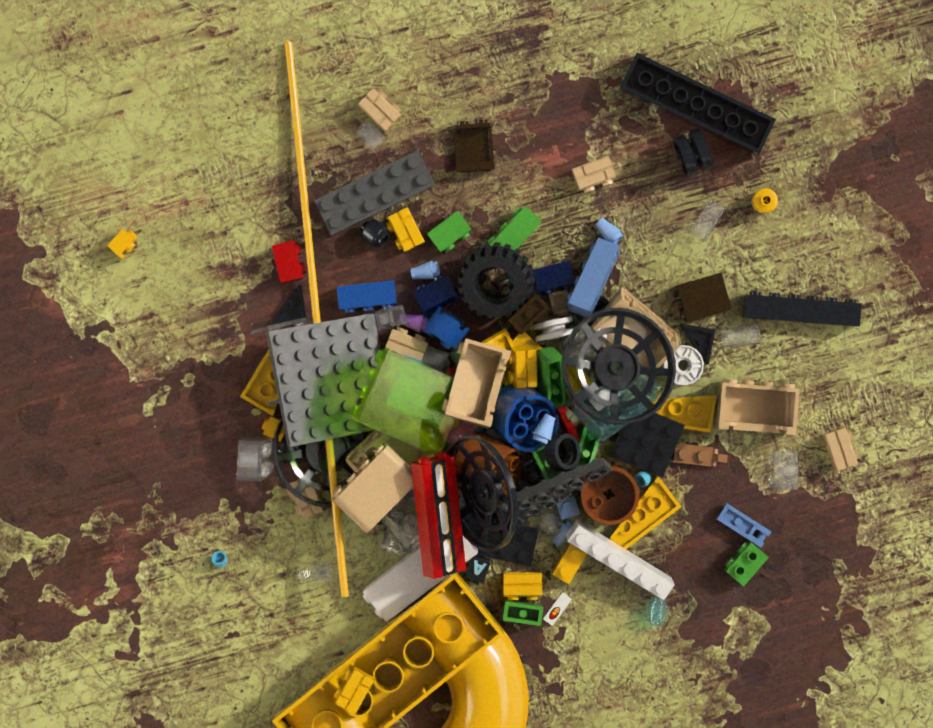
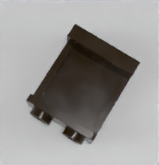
[453,120,495,173]
[673,272,732,322]
[505,293,549,335]

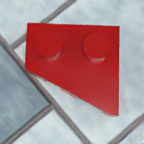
[556,405,580,441]

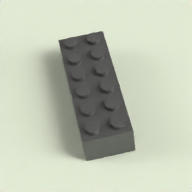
[314,150,435,236]

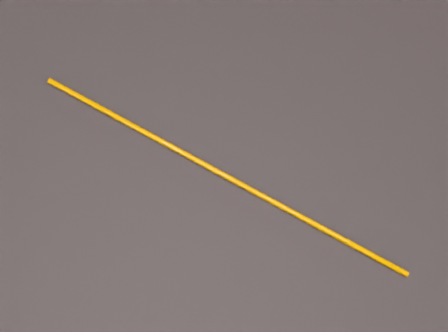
[284,42,349,597]

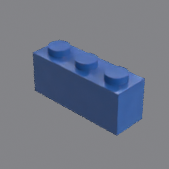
[337,280,397,313]

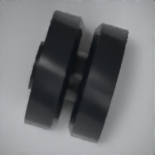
[673,128,713,177]

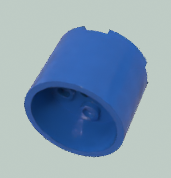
[491,384,559,452]

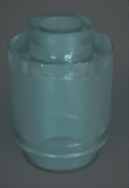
[647,598,667,626]

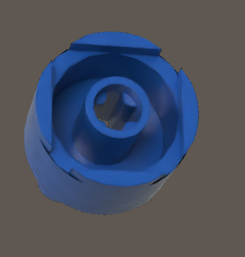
[425,306,470,349]

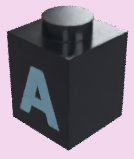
[465,555,491,585]

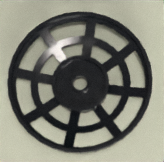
[562,308,676,425]
[272,418,365,508]
[446,435,518,551]

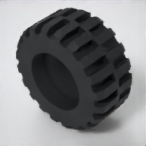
[458,242,535,320]

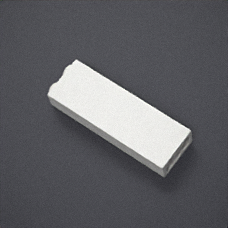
[363,536,478,622]

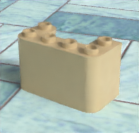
[715,379,800,435]
[331,442,413,533]

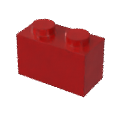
[271,240,307,284]

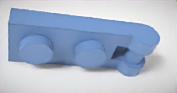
[716,503,771,548]

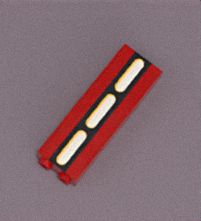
[411,452,466,579]

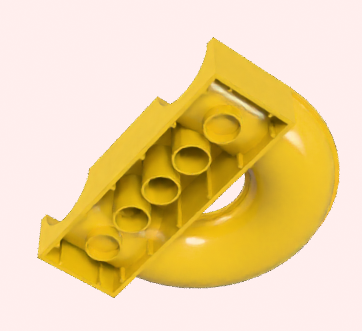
[272,572,529,728]

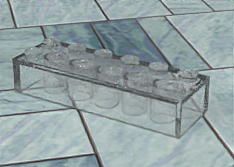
[236,436,275,482]

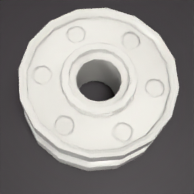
[533,316,574,342]
[662,345,704,385]

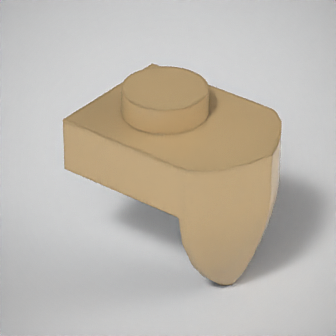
[548,289,571,318]

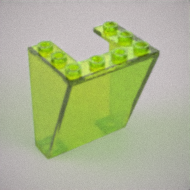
[351,347,456,455]

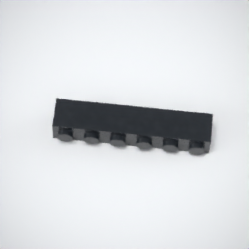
[743,291,862,327]

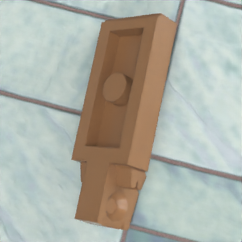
[673,443,728,467]

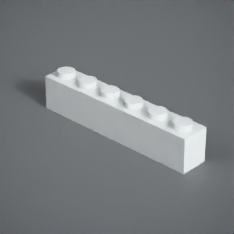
[566,519,675,600]

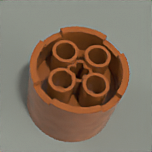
[455,432,525,495]
[579,465,639,525]

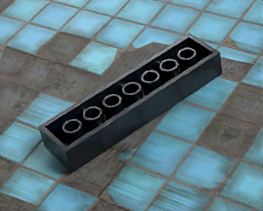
[619,53,776,156]

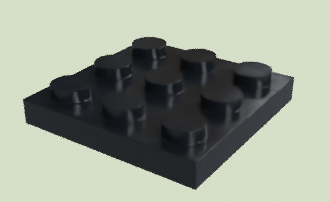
[610,404,685,478]

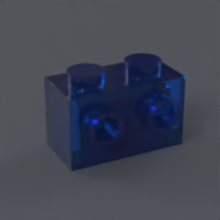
[532,260,575,295]
[413,274,459,315]

